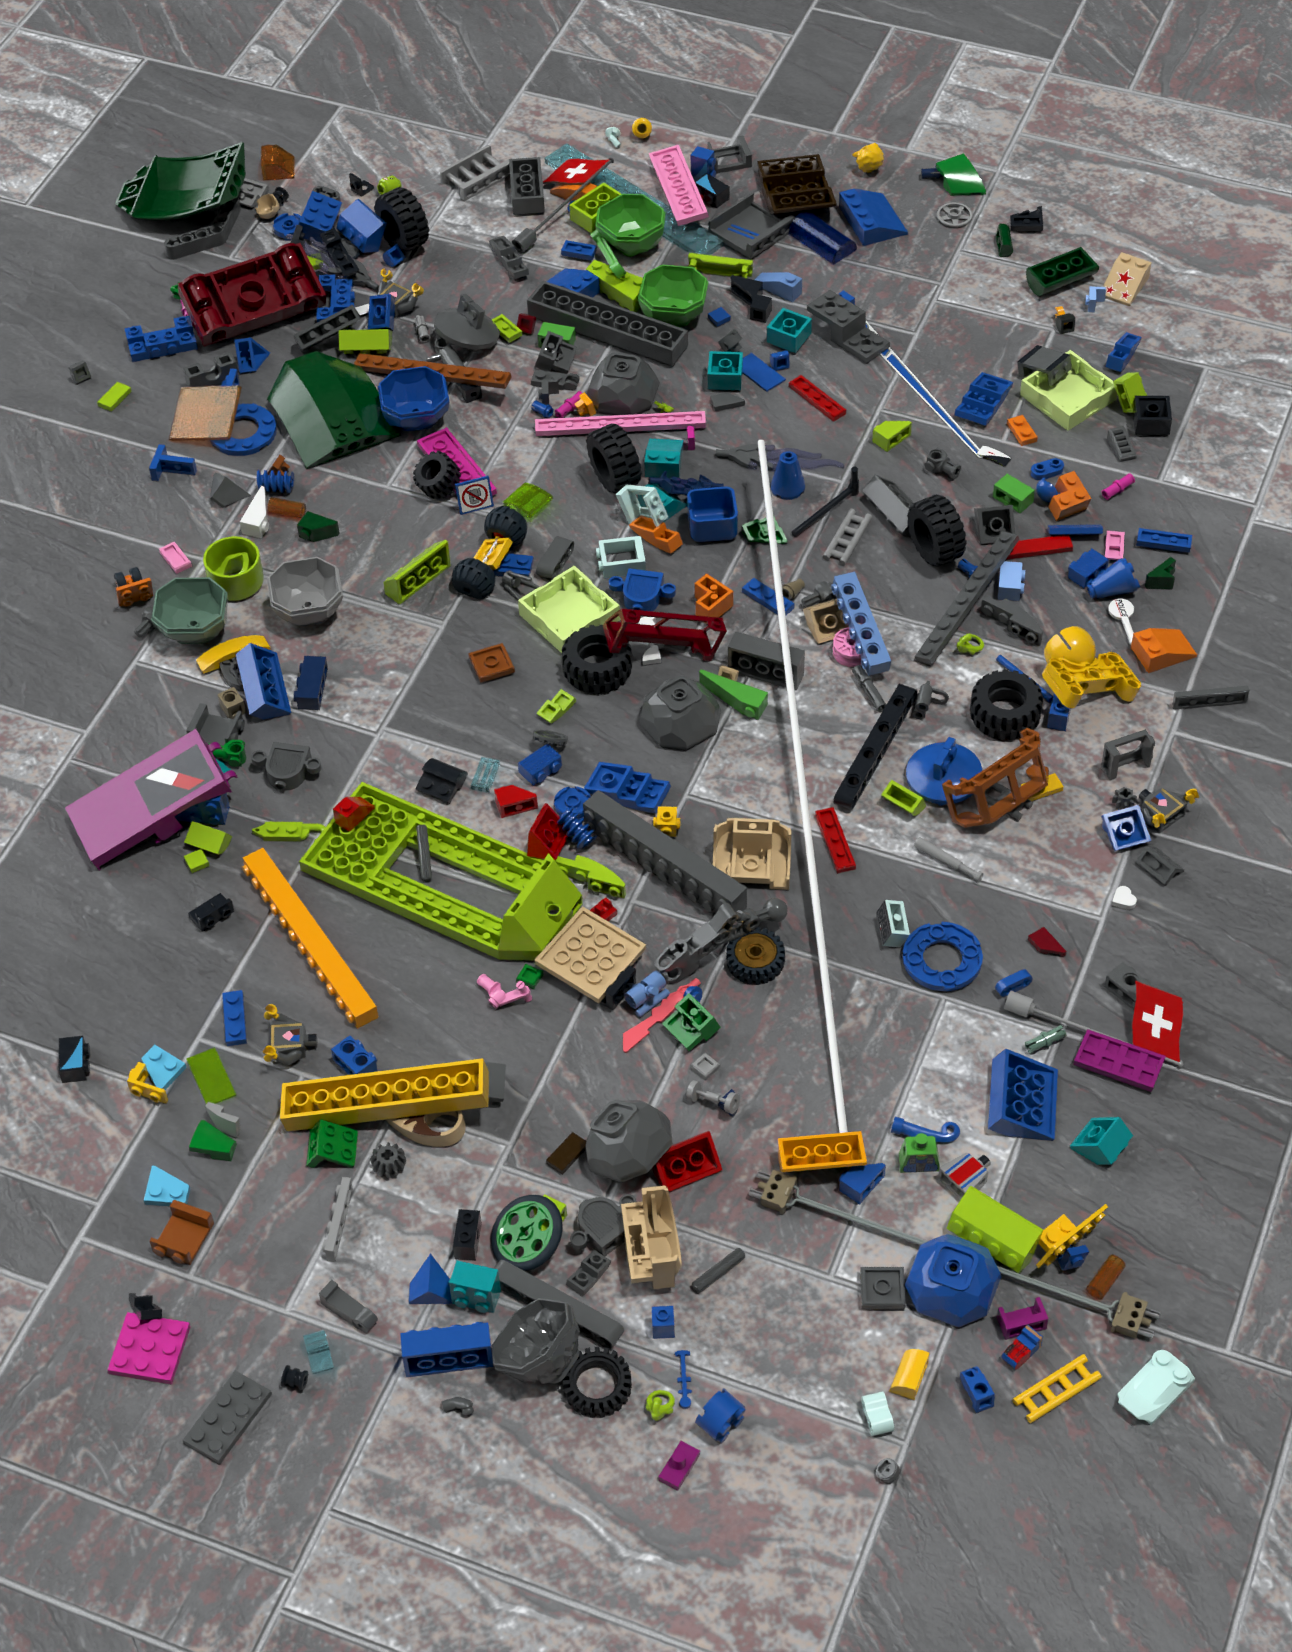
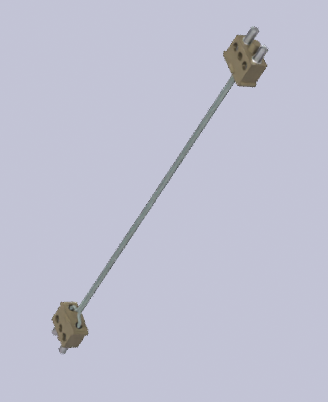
[749,1170,1161,1339]

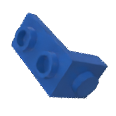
[1056,1245,1089,1270]

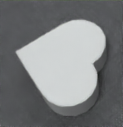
[1112,886,1137,910]

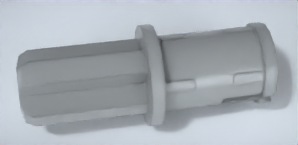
[415,315,430,343]

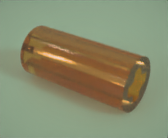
[268,497,306,519]
[1086,1255,1126,1300]

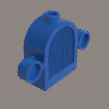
[609,568,676,611]

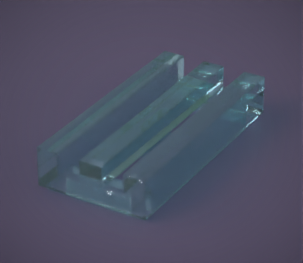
[471,757,500,793]

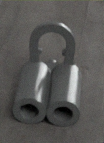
[912,681,949,719]

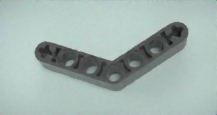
[164,197,241,260]

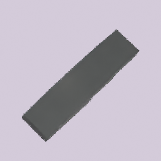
[489,235,529,279]

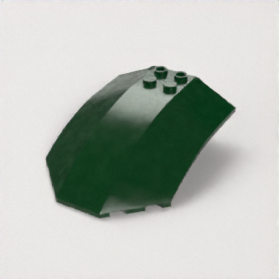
[115,142,246,220]
[267,351,401,470]

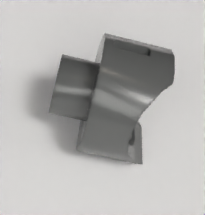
[718,329,743,352]

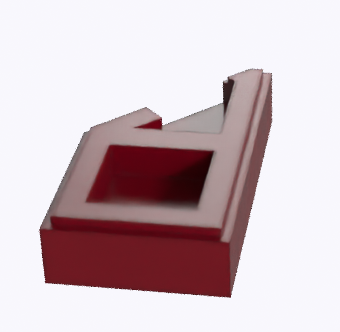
[1028,927,1067,957]

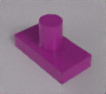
[658,1441,700,1491]

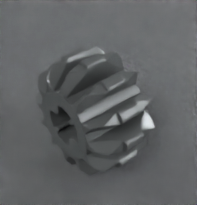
[370,1142,406,1179]

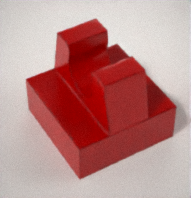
[590,897,617,922]

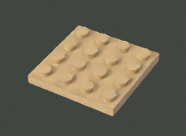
[535,906,646,1003]

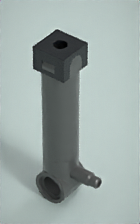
[426,337,482,403]

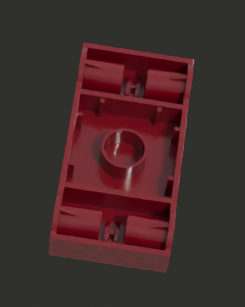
[178,243,326,347]

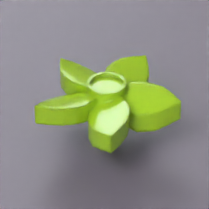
[654,401,674,413]

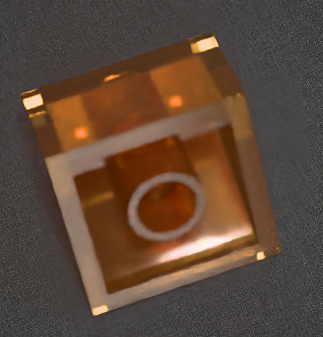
[261,145,295,181]

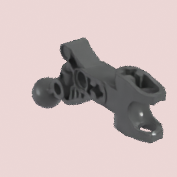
[654,898,787,983]

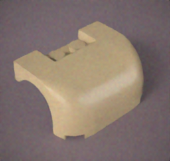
[713,818,792,890]

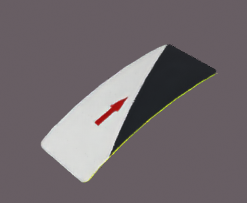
[977,446,1011,467]

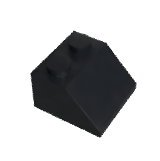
[1134,396,1172,435]

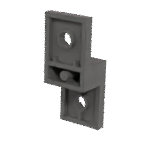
[807,290,890,363]

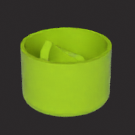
[203,536,264,601]

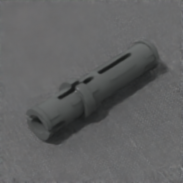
[852,665,886,712]

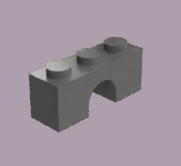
[183,352,239,393]

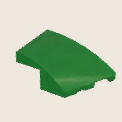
[936,153,986,196]

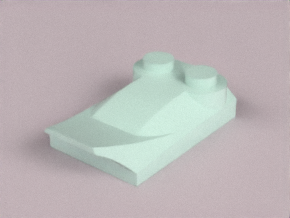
[1117,1350,1195,1425]

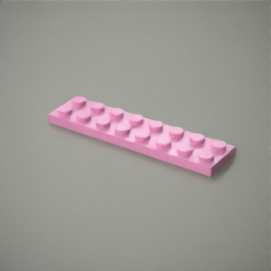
[649,145,709,226]

